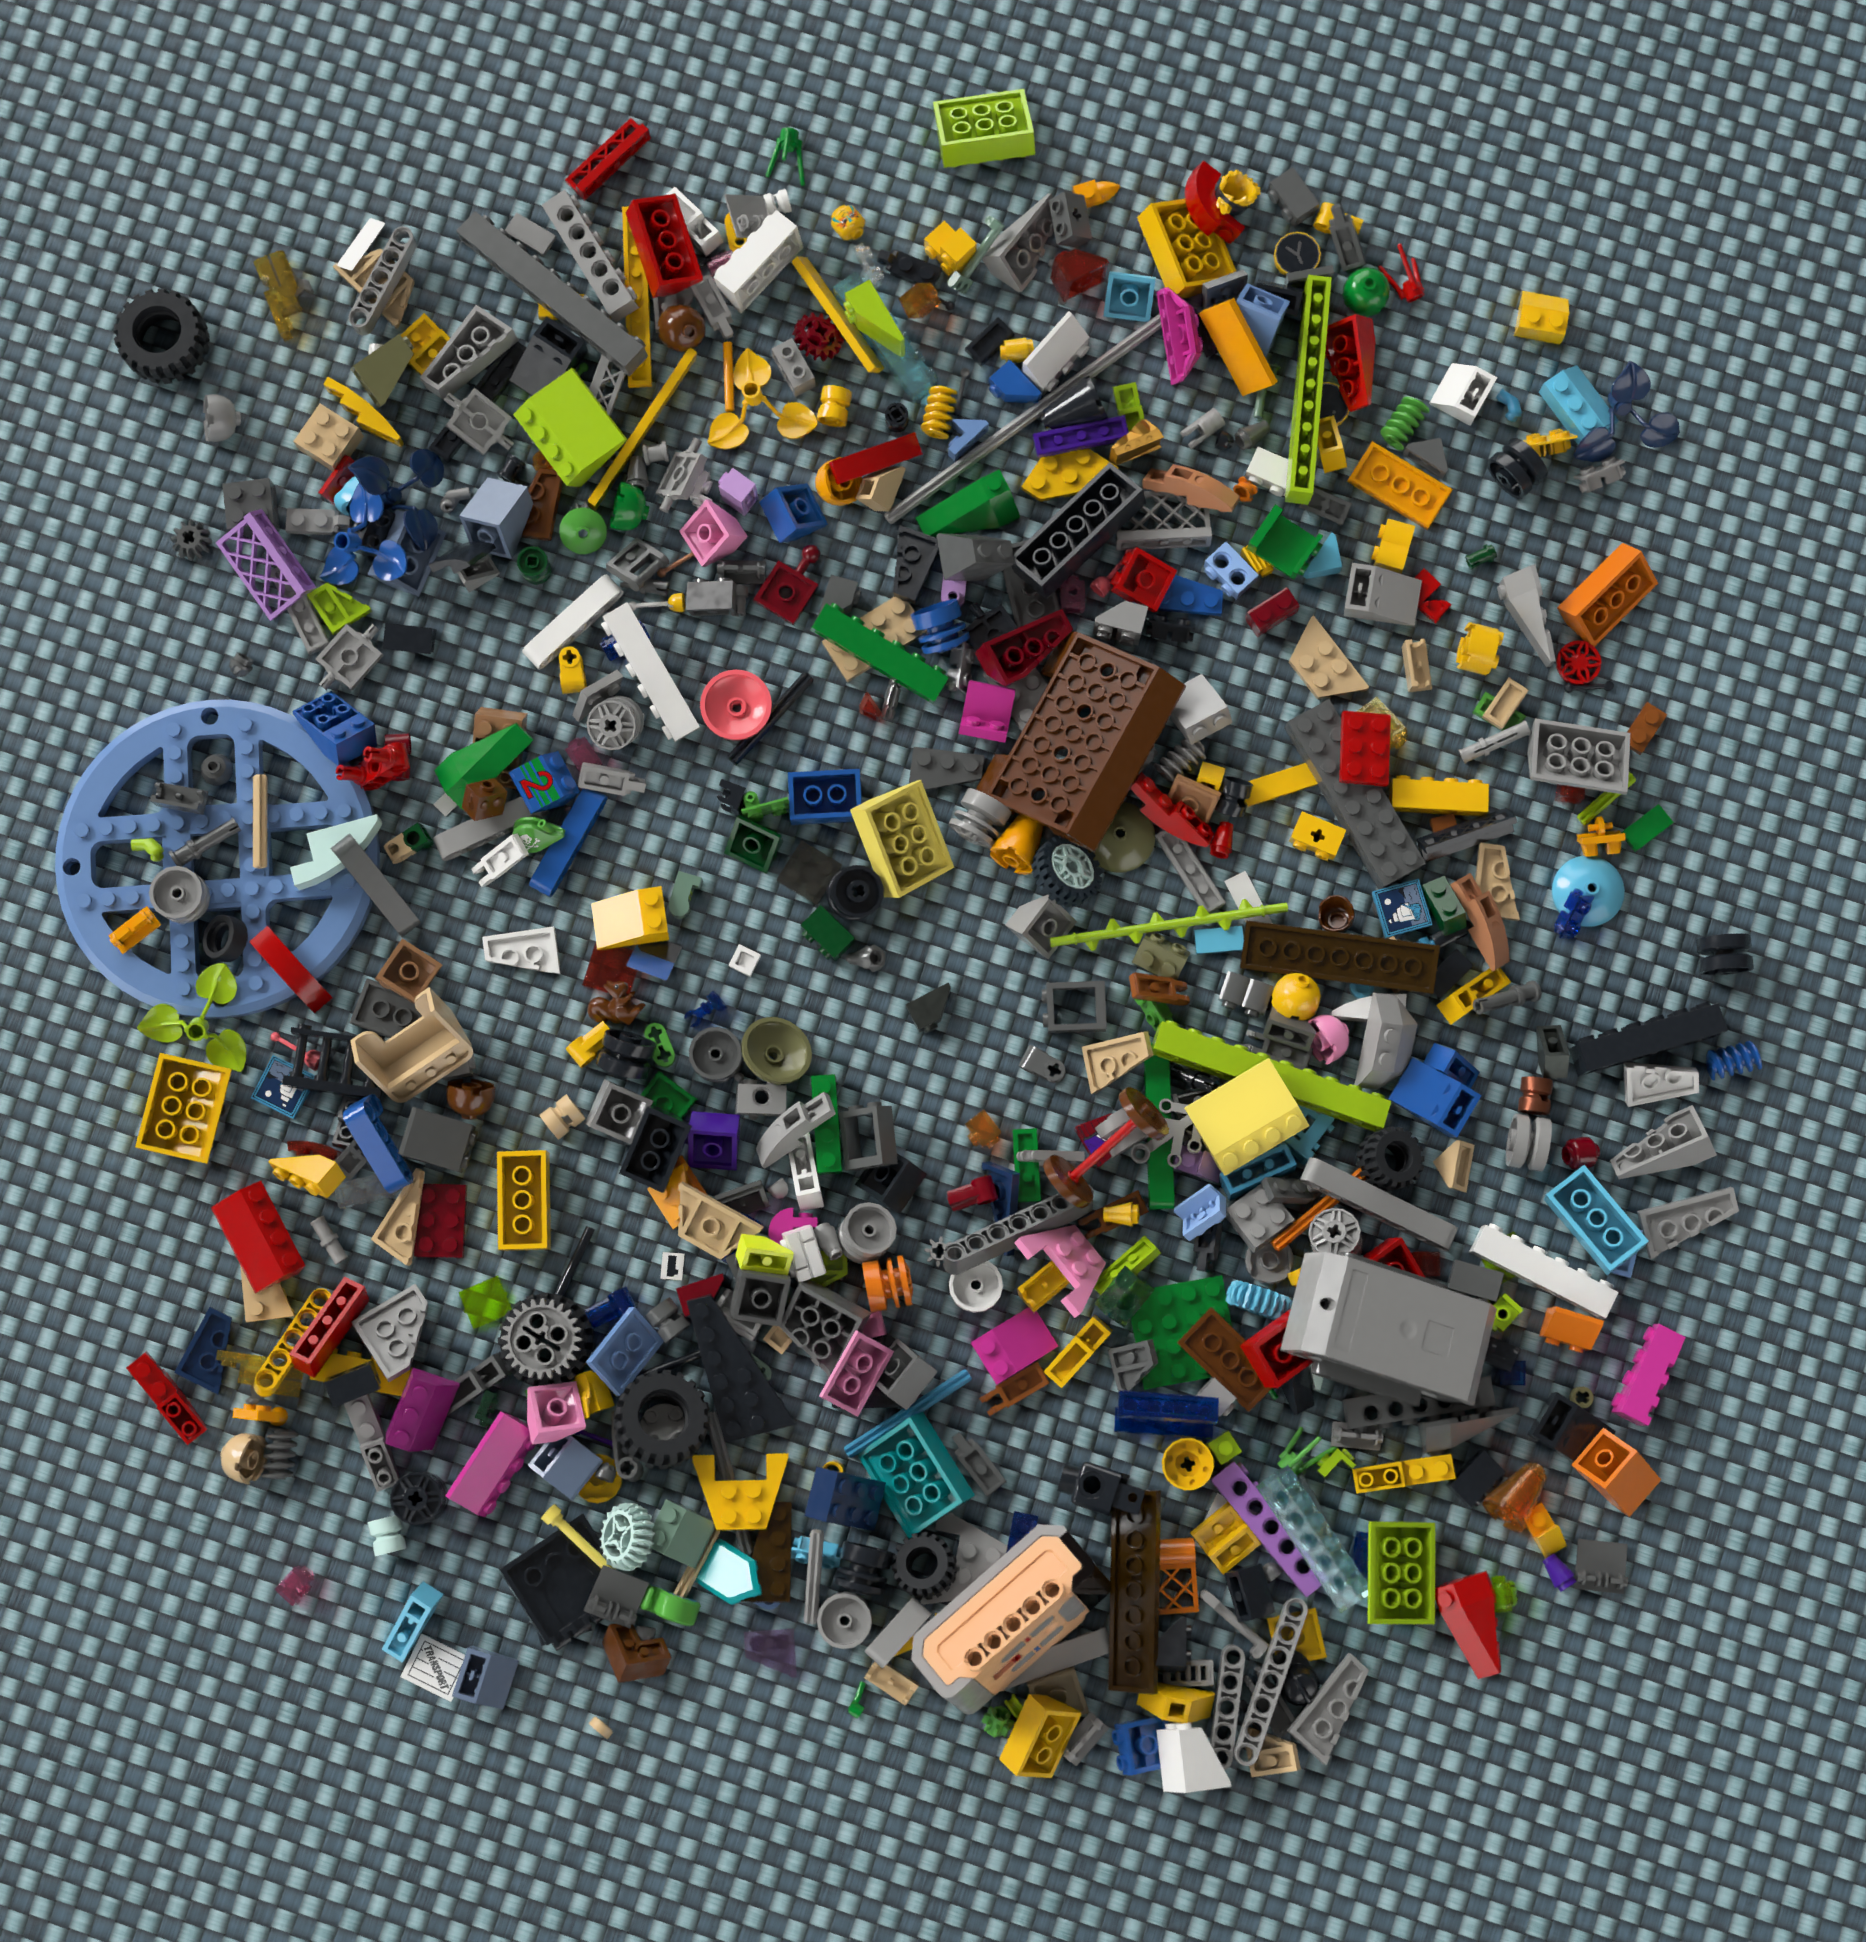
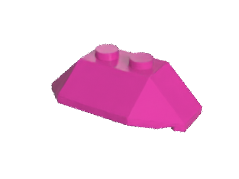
[1156,287,1203,385]

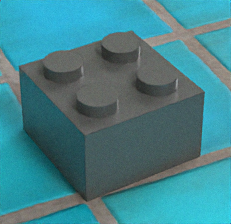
[222,478,280,536]
[730,1266,791,1327]

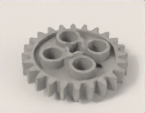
[501,1298,583,1379]

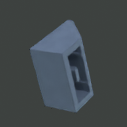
[528,1435,603,1501]
[452,1645,519,1709]

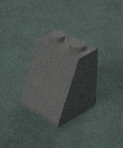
[937,533,1015,581]
[398,1107,478,1173]

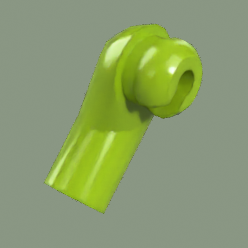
[131,838,164,862]

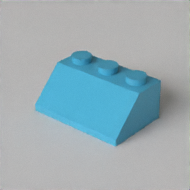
[1539,365,1619,444]

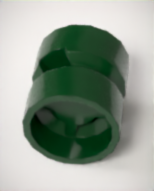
[517,546,552,585]

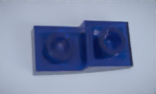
[1006,1511,1038,1553]

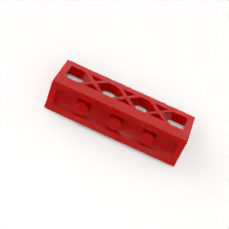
[565,118,651,201]

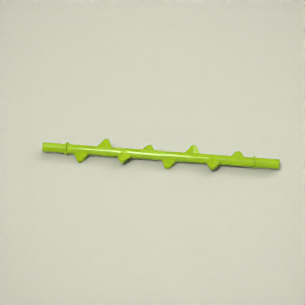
[1049,899,1288,951]

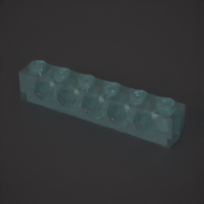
[1256,1465,1368,1613]

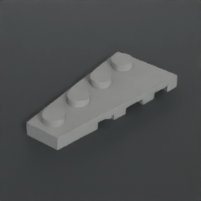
[1637,1187,1739,1259]
[1287,1653,1369,1765]

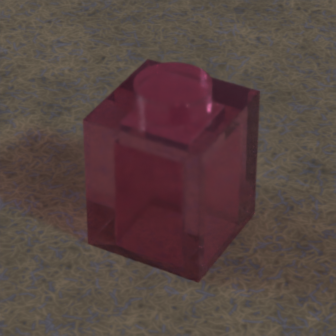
[565,736,603,772]

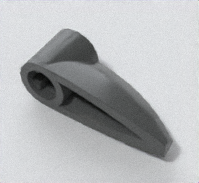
[611,1411,644,1482]

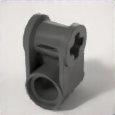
[1018,1045,1066,1083]

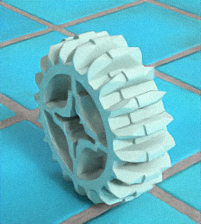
[599,1503,656,1571]

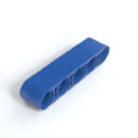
[529,788,608,897]

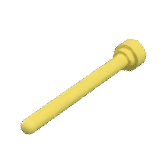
[541,1504,615,1569]

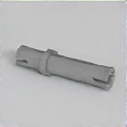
[1459,720,1531,764]

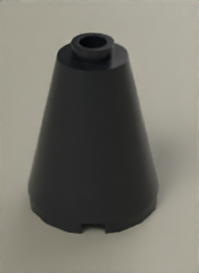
[1040,376,1108,430]

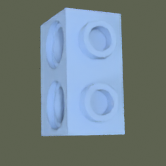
[1204,542,1259,600]

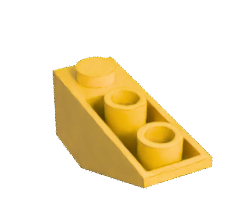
[268,1155,346,1199]

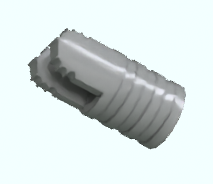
[1180,408,1225,450]

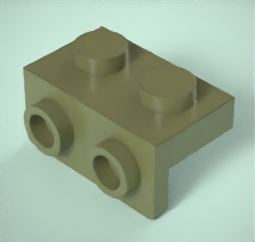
[1132,932,1190,980]

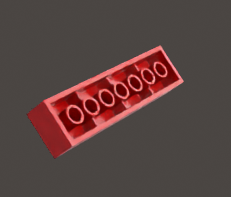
[1240,1237,1426,1388]

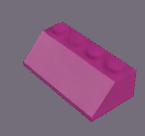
[445,1411,536,1517]

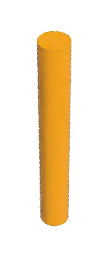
[723,342,734,412]

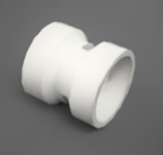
[763,189,791,215]

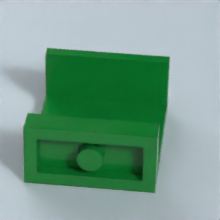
[1247,504,1323,580]

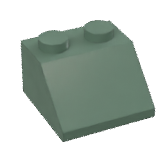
[650,1499,715,1568]

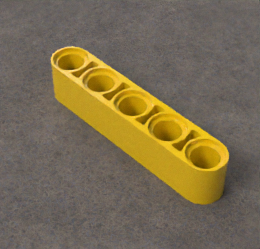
[254,1288,331,1397]

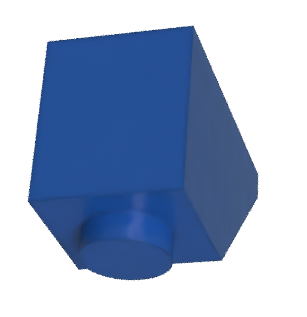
[989,360,1042,403]
[1423,1043,1480,1089]

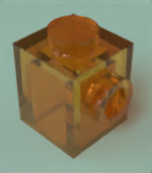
[899,283,941,319]
[965,1109,1002,1149]

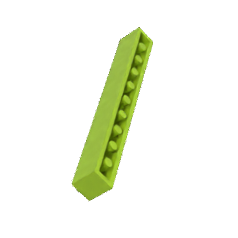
[1285,275,1332,505]
[1151,1021,1391,1132]

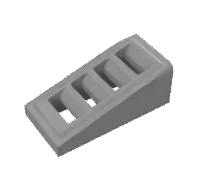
[1162,1659,1214,1686]

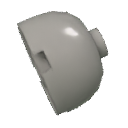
[203,394,241,442]

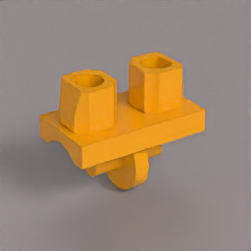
[1576,816,1625,857]

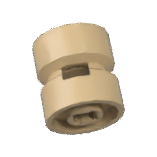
[540,1094,586,1140]

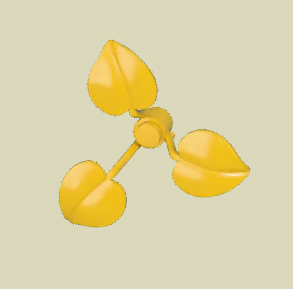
[707,348,818,449]

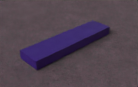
[1032,415,1129,458]

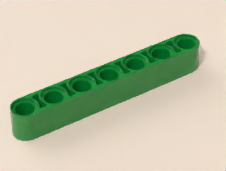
[1144,1043,1174,1210]

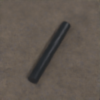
[555,1226,595,1296]

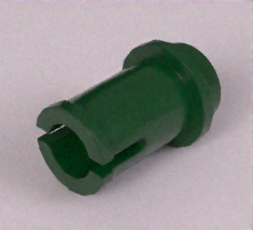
[1465,544,1497,570]

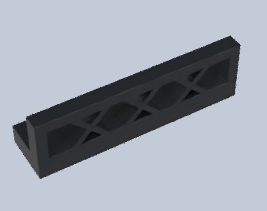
[1417,808,1517,863]

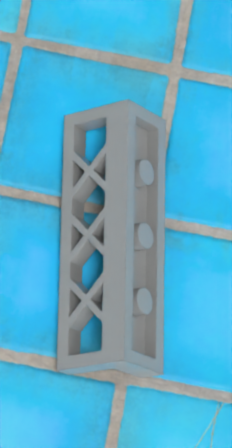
[589,335,635,417]

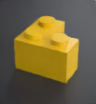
[924,221,977,276]

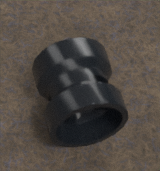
[885,403,909,432]

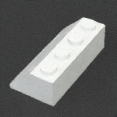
[714,210,803,314]

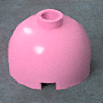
[1308,1015,1349,1065]

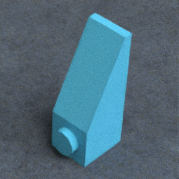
[382,1581,444,1663]

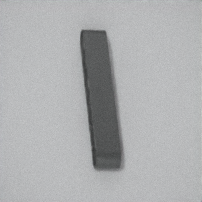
[944,1185,1094,1275]

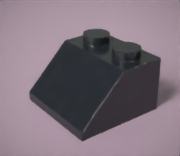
[855,1153,927,1214]

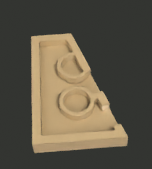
[1475,843,1520,921]
[1082,1031,1153,1094]

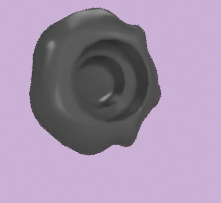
[845,945,886,972]

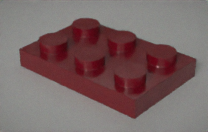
[414,1184,467,1258]

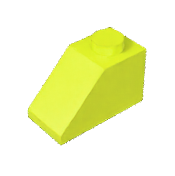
[736,1234,794,1275]

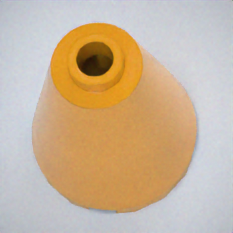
[990,814,1044,875]

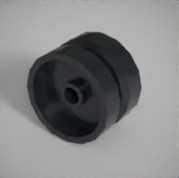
[1487,438,1548,499]
[826,865,884,920]
[1696,933,1754,975]
[596,1029,657,1079]

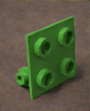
[741,791,789,822]

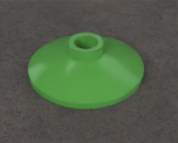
[559,507,607,554]

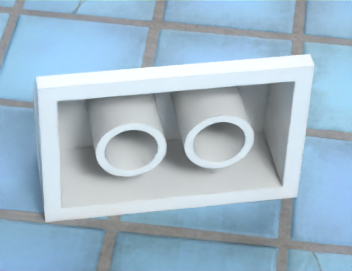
[1022,311,1089,396]

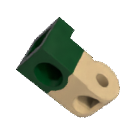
[384,822,434,864]

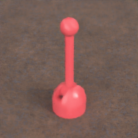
[1090,549,1132,597]
[271,1032,321,1071]

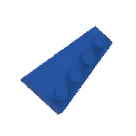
[1128,575,1223,616]

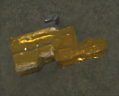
[254,250,314,342]
[216,1350,304,1405]

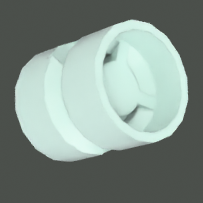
[367,1515,407,1556]

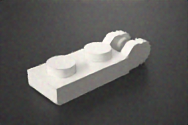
[471,833,529,887]

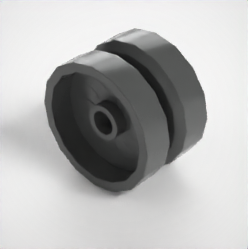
[689,1027,744,1083]

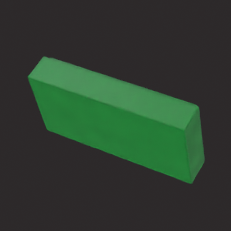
[1621,804,1674,852]

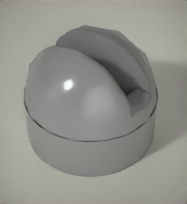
[767,1178,788,1199]

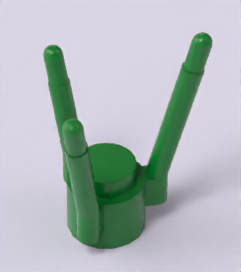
[766,127,805,187]

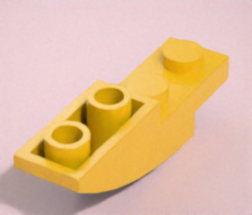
[1352,1453,1456,1494]

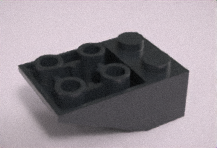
[509,316,588,396]
[1527,1392,1616,1462]

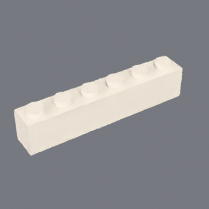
[601,602,700,742]
[1469,1223,1619,1319]

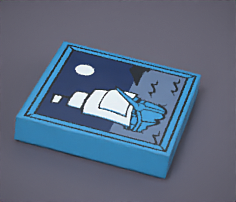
[1371,879,1433,938]
[251,1055,314,1120]

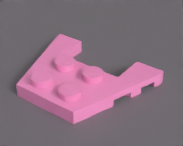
[1014,1225,1106,1318]

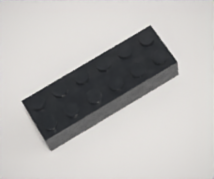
[1011,462,1146,599]
[1569,1001,1728,1077]

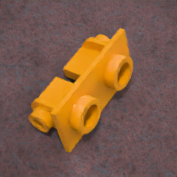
[108,906,162,954]

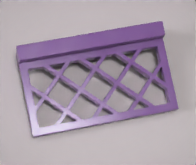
[216,509,316,621]

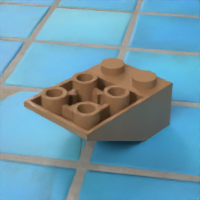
[473,707,528,789]

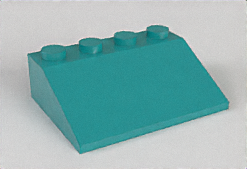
[857,1412,975,1539]

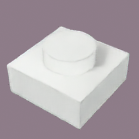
[728,944,761,977]

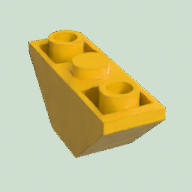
[1137,1682,1215,1723]

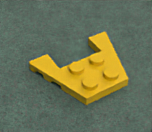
[692,1453,788,1531]

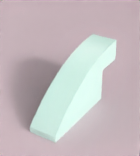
[290,814,382,890]

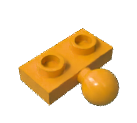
[233,1404,288,1426]

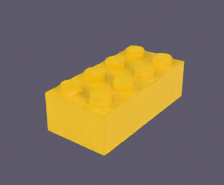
[497,1150,551,1251]

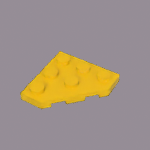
[1021,448,1119,502]

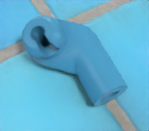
[1496,389,1522,422]

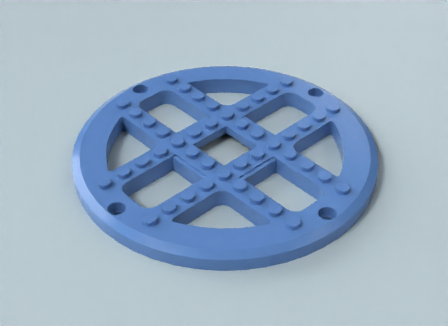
[55,700,380,1019]

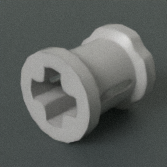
[642,441,669,465]

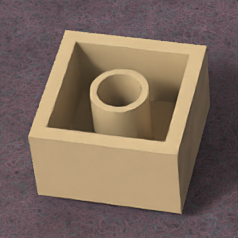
[293,404,364,471]

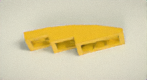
[323,376,404,448]

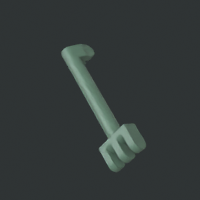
[948,216,1005,294]

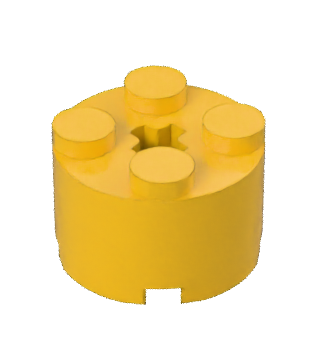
[1456,622,1504,675]

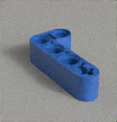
[343,1094,413,1194]

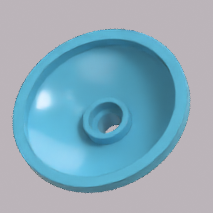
[1552,856,1625,927]

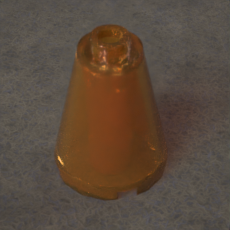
[1482,1462,1547,1533]

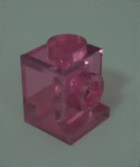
[1060,576,1085,613]
[274,1566,315,1606]

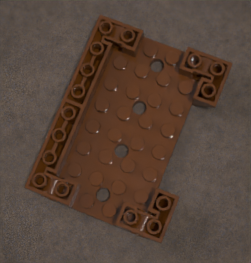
[976,632,1186,852]

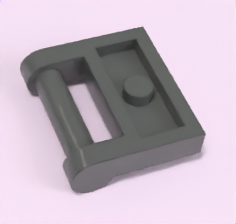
[606,537,669,592]

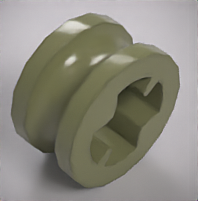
[1569,1386,1594,1408]

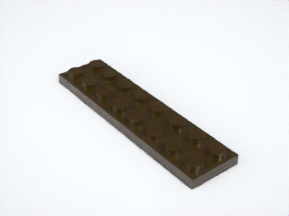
[1240,921,1440,994]
[1108,1489,1161,1695]

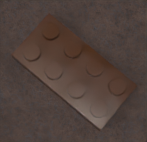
[1177,1307,1272,1412]

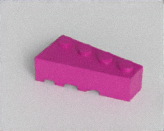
[1611,1324,1686,1426]

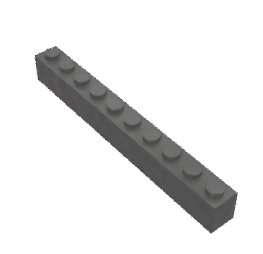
[456,211,648,377]

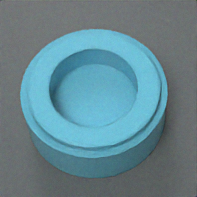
[1349,983,1374,999]

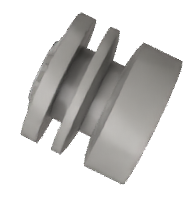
[586,696,644,750]
[948,788,1012,849]
[1309,1208,1363,1256]

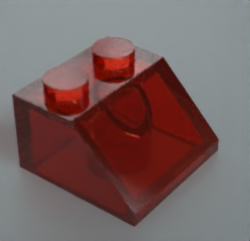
[1050,249,1109,302]

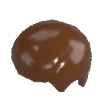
[1318,895,1355,933]

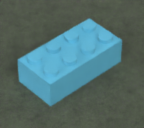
[1544,1165,1649,1276]

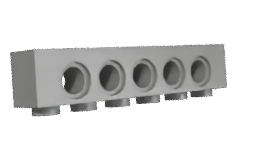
[542,190,639,323]

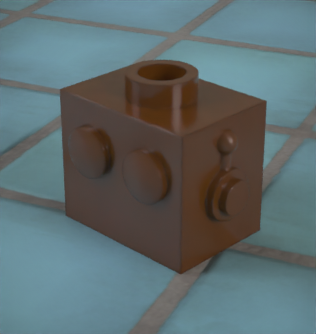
[462,778,508,821]

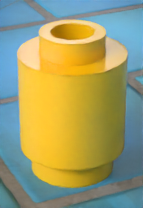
[1000,337,1034,363]

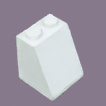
[1156,1723,1231,1793]

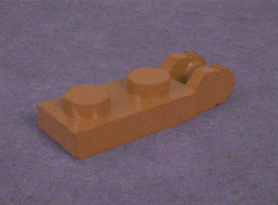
[1129,972,1190,1006]
[979,1362,1050,1416]

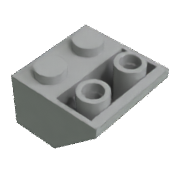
[1093,601,1148,647]

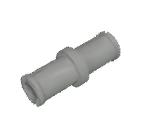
[310,1215,348,1265]

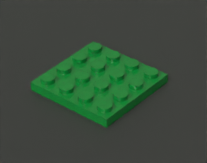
[1126,1275,1232,1390]

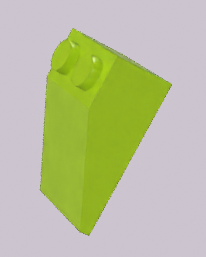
[843,279,905,357]

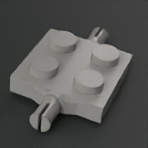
[444,388,514,455]
[656,438,708,513]
[315,624,384,691]

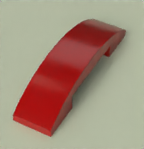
[249,926,333,1014]

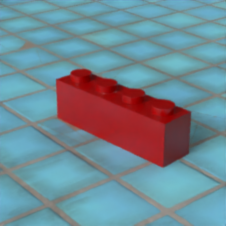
[289,1276,370,1378]

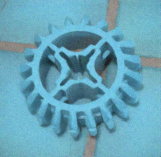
[1226,1280,1292,1320]

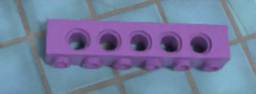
[1209,1461,1330,1597]

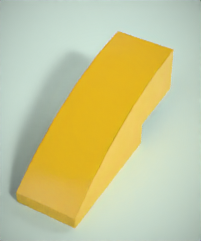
[1044,1314,1113,1388]

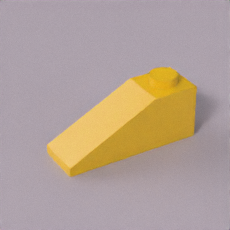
[1436,968,1511,1025]

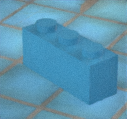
[1219,1143,1297,1201]

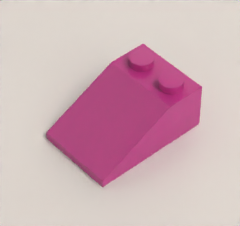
[971,1307,1058,1385]

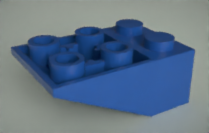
[293,691,377,766]
[1388,1058,1481,1137]

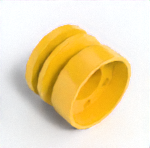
[1162,1438,1214,1490]

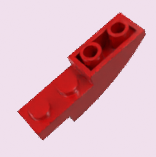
[1130,772,1214,847]
[126,1351,207,1445]

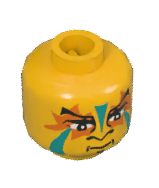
[831,205,865,240]

